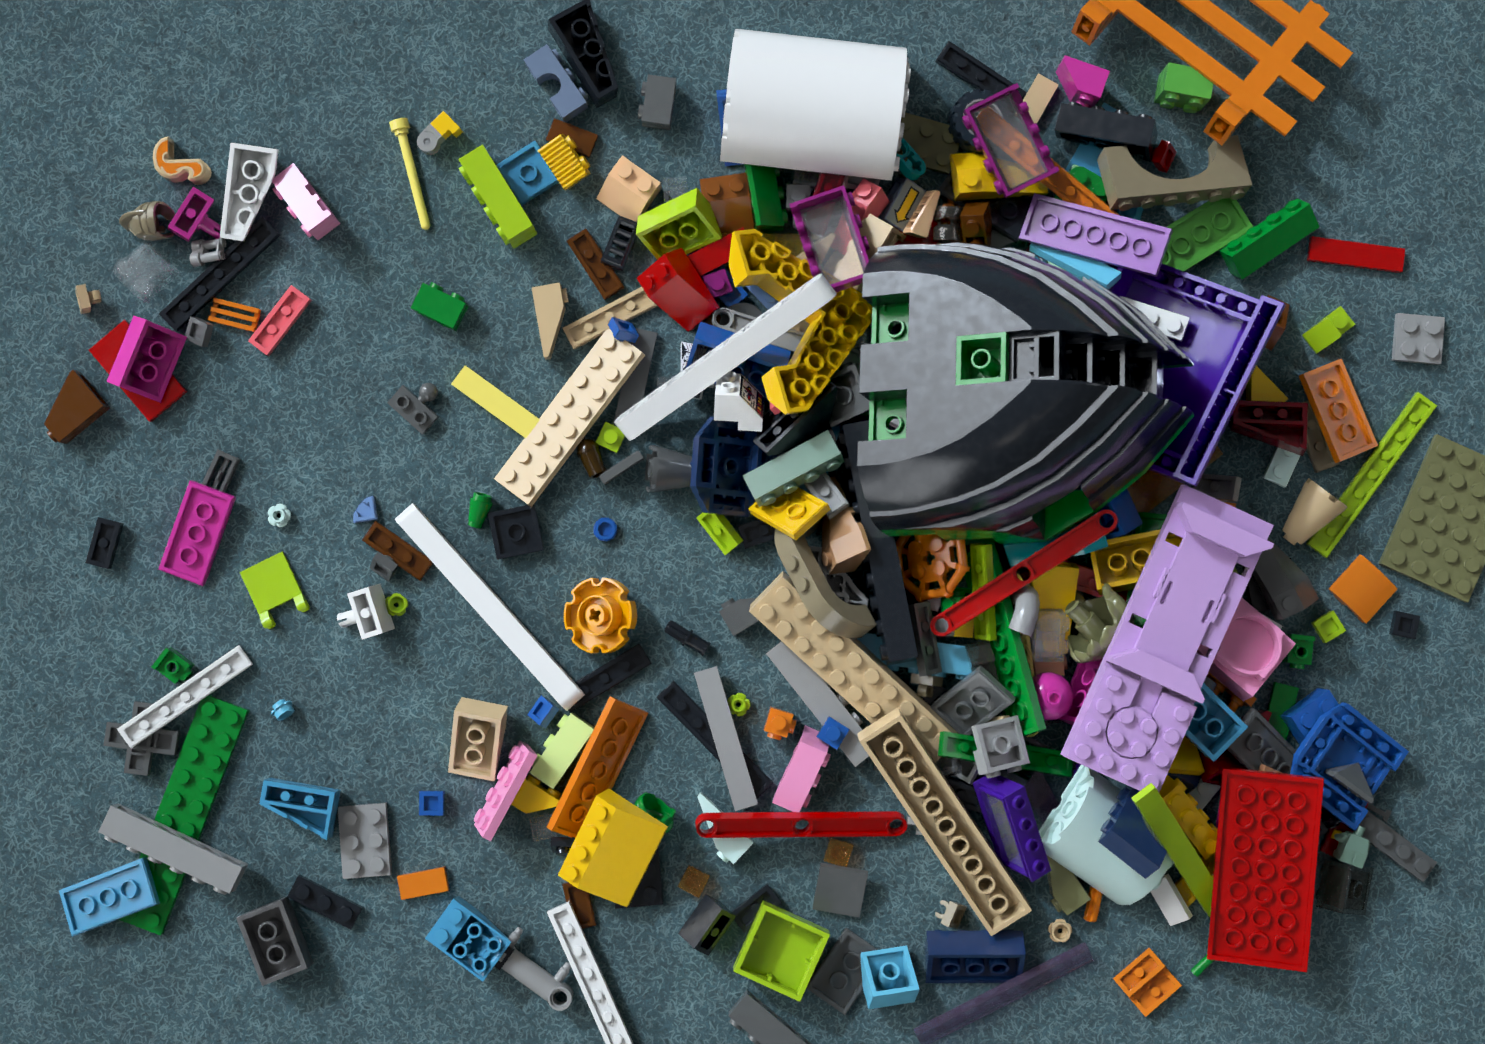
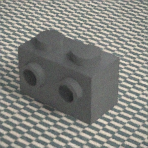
[638,74,677,130]

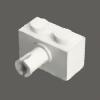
[337,584,395,639]

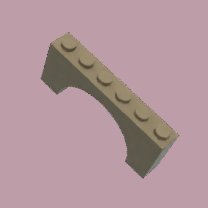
[1097,135,1252,211]

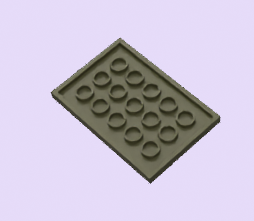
[1378,434,1485,603]

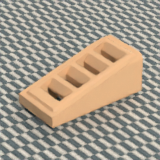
[903,190,940,238]

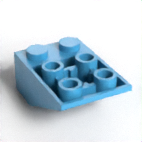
[425,896,512,982]

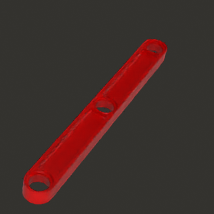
[930,510,1118,636]
[695,811,908,838]

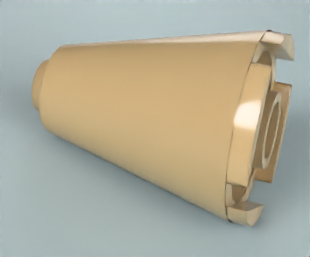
[1282,478,1347,545]

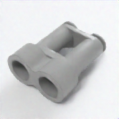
[190,238,227,267]

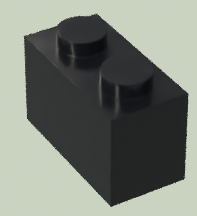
[678,894,736,956]

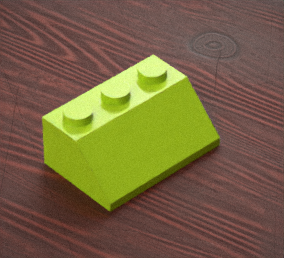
[636,188,722,260]

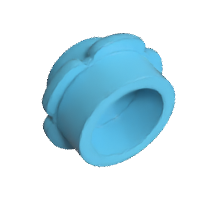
[271,699,295,721]

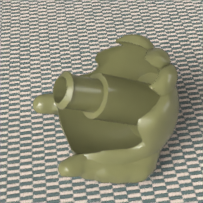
[1065,583,1135,663]

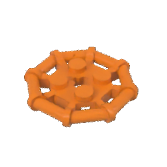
[895,534,970,602]

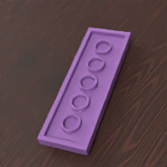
[1019,193,1173,277]

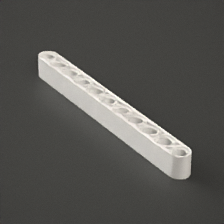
[614,273,837,441]
[395,503,585,711]

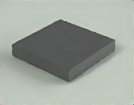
[812,863,868,918]

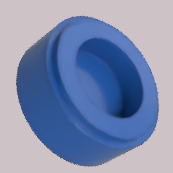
[593,518,617,542]

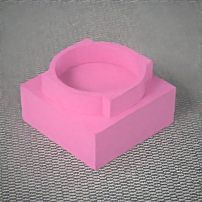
[1196,598,1296,701]

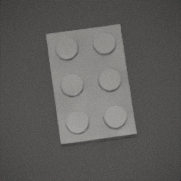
[338,802,392,879]

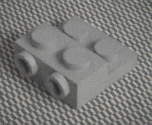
[971,715,1030,778]

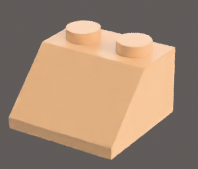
[596,155,662,222]

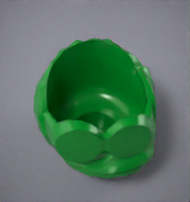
[634,792,676,833]

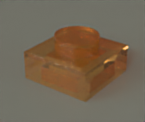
[823,837,854,867]
[678,865,710,898]

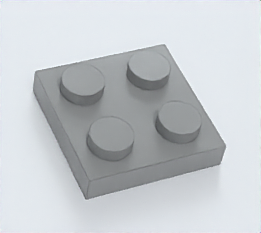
[1392,313,1445,365]

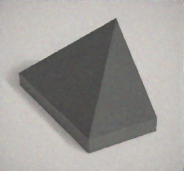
[1324,763,1374,804]

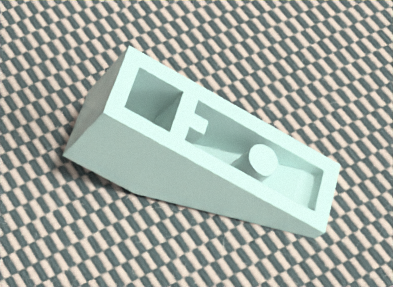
[698,792,753,864]

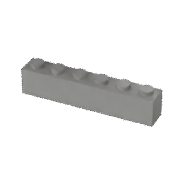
[766,641,869,767]
[98,803,248,895]

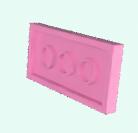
[474,741,538,841]

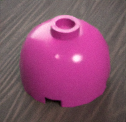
[1032,672,1074,720]

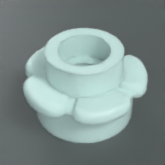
[268,504,291,527]

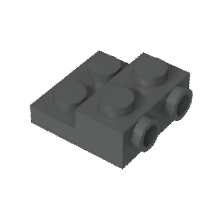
[828,362,870,428]

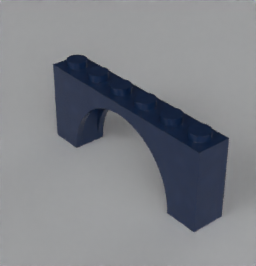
[1098,773,1201,879]

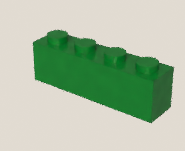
[1220,198,1319,279]

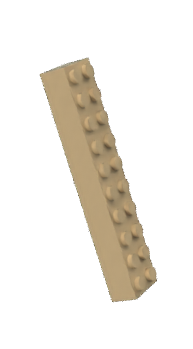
[749,571,957,763]
[857,707,1032,936]

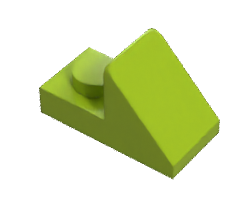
[1302,306,1355,354]

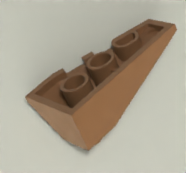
[822,476,871,575]

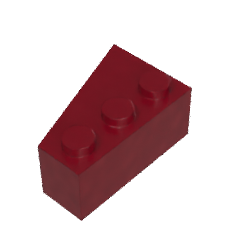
[1230,400,1308,456]

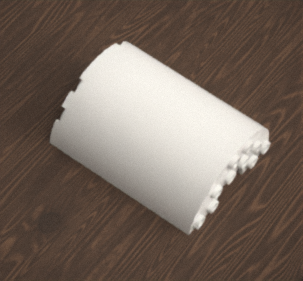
[720,29,911,181]

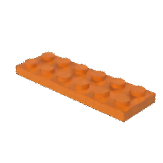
[547,696,648,838]

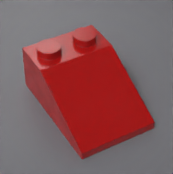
[637,248,720,332]

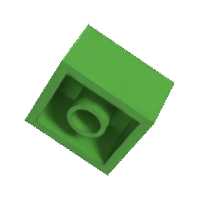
[1154,62,1214,113]

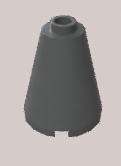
[645,445,692,493]

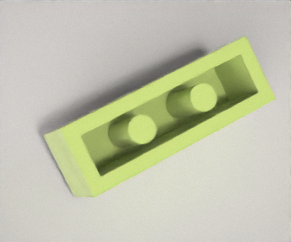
[530,712,595,789]

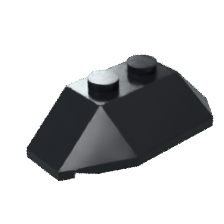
[753,381,838,456]

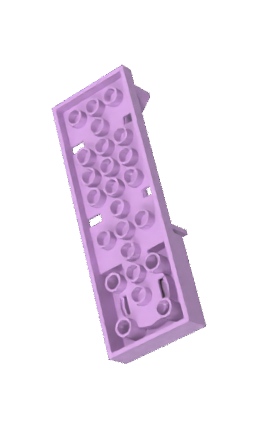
[1060,484,1274,792]

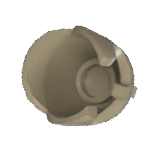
[119,201,175,241]

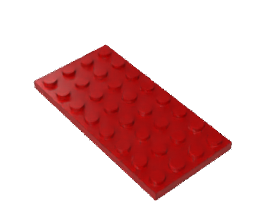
[1207,767,1324,972]

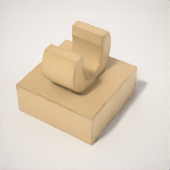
[75,284,101,314]

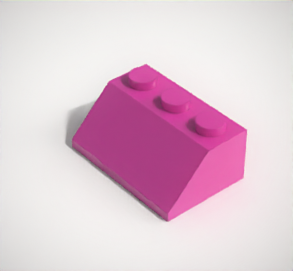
[107,316,187,403]

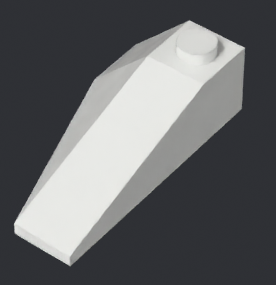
[220,143,279,241]

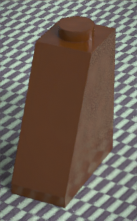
[44,369,110,444]

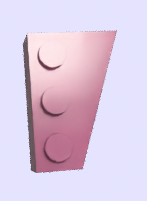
[772,725,831,812]

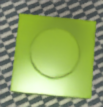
[596,421,625,453]
[1311,610,1346,643]

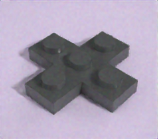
[103,701,180,776]

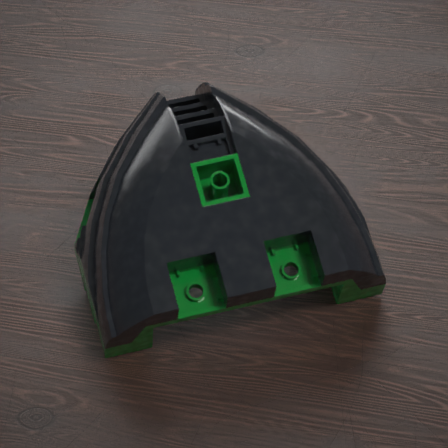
[857,242,1194,544]

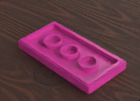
[159,480,236,586]

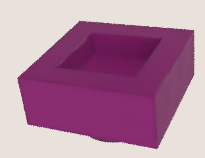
[703,269,733,299]

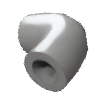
[1008,584,1040,637]

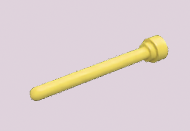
[389,118,430,230]

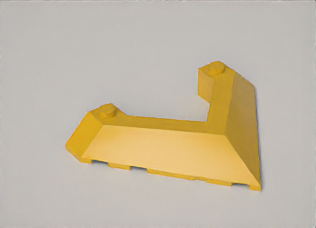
[729,229,872,415]

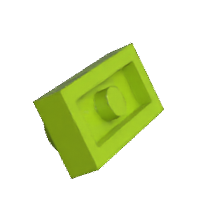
[696,512,743,555]

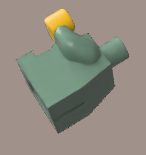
[1331,825,1370,869]

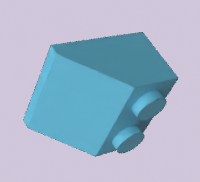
[860,946,920,1009]

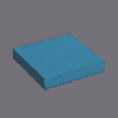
[496,141,559,206]

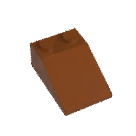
[700,172,754,244]

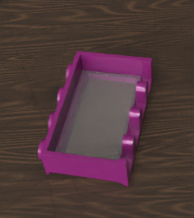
[962,83,1059,198]
[789,185,871,292]

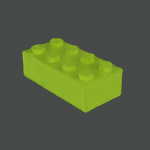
[458,144,537,249]

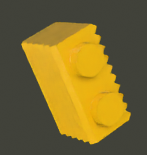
[538,134,591,190]

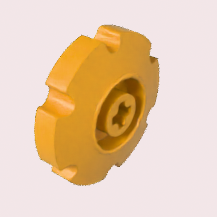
[564,578,637,653]

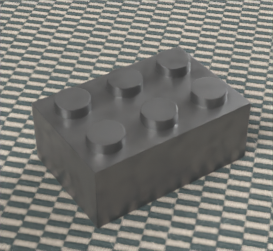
[236,896,313,986]

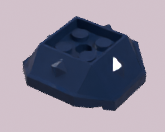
[690,416,777,517]

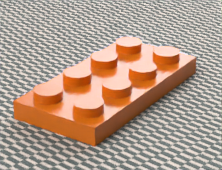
[1299,358,1378,463]

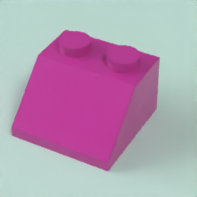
[1056,55,1110,108]

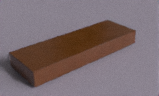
[566,228,624,300]
[362,521,433,581]

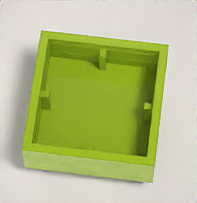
[733,900,830,1002]

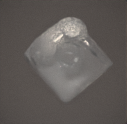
[112,240,181,305]

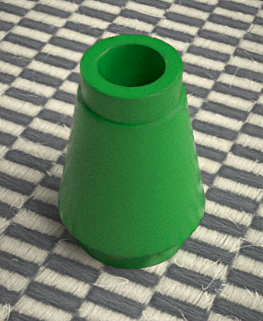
[468,492,493,528]

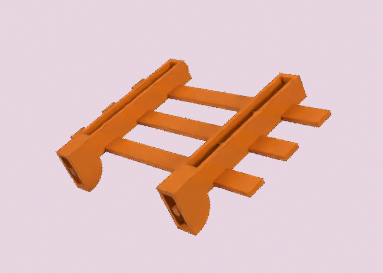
[1071,0,1353,146]

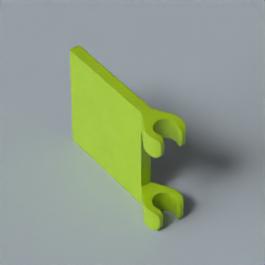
[240,551,310,629]

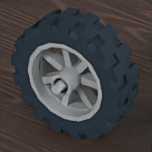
[948,89,1013,155]

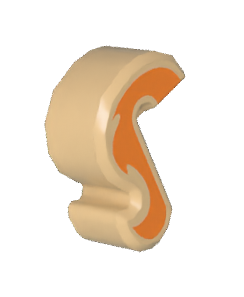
[153,136,212,185]

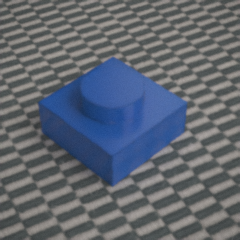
[608,317,639,343]
[528,695,559,729]
[816,716,850,750]
[419,790,445,816]

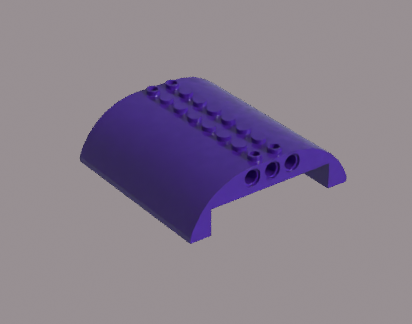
[1105,263,1286,487]

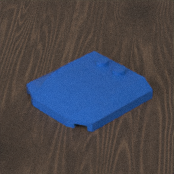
[1290,702,1409,830]

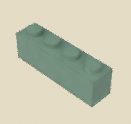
[743,430,844,507]

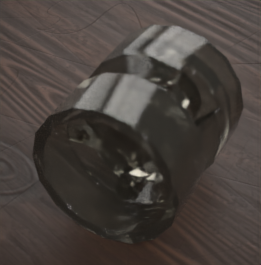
[932,206,963,243]

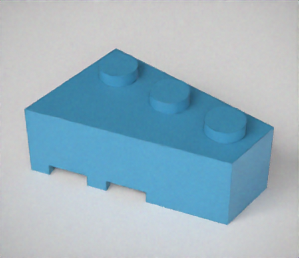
[259,778,341,840]

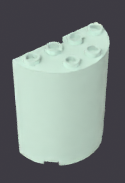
[1039,765,1173,905]

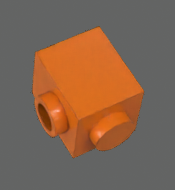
[764,706,797,740]

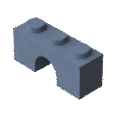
[524,44,589,122]

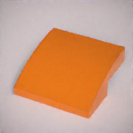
[1328,554,1397,624]
[1113,948,1182,1017]

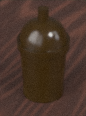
[577,436,607,479]

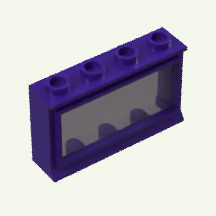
[973,775,1051,882]

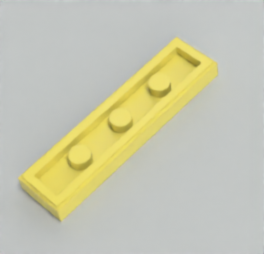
[451,365,540,438]

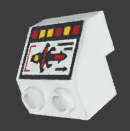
[714,371,764,432]

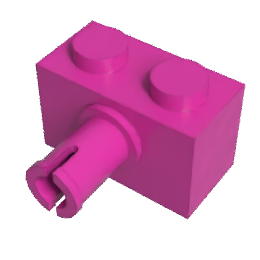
[168,187,221,242]

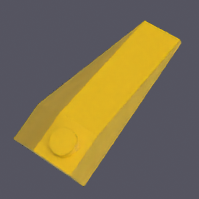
[950,152,1048,201]

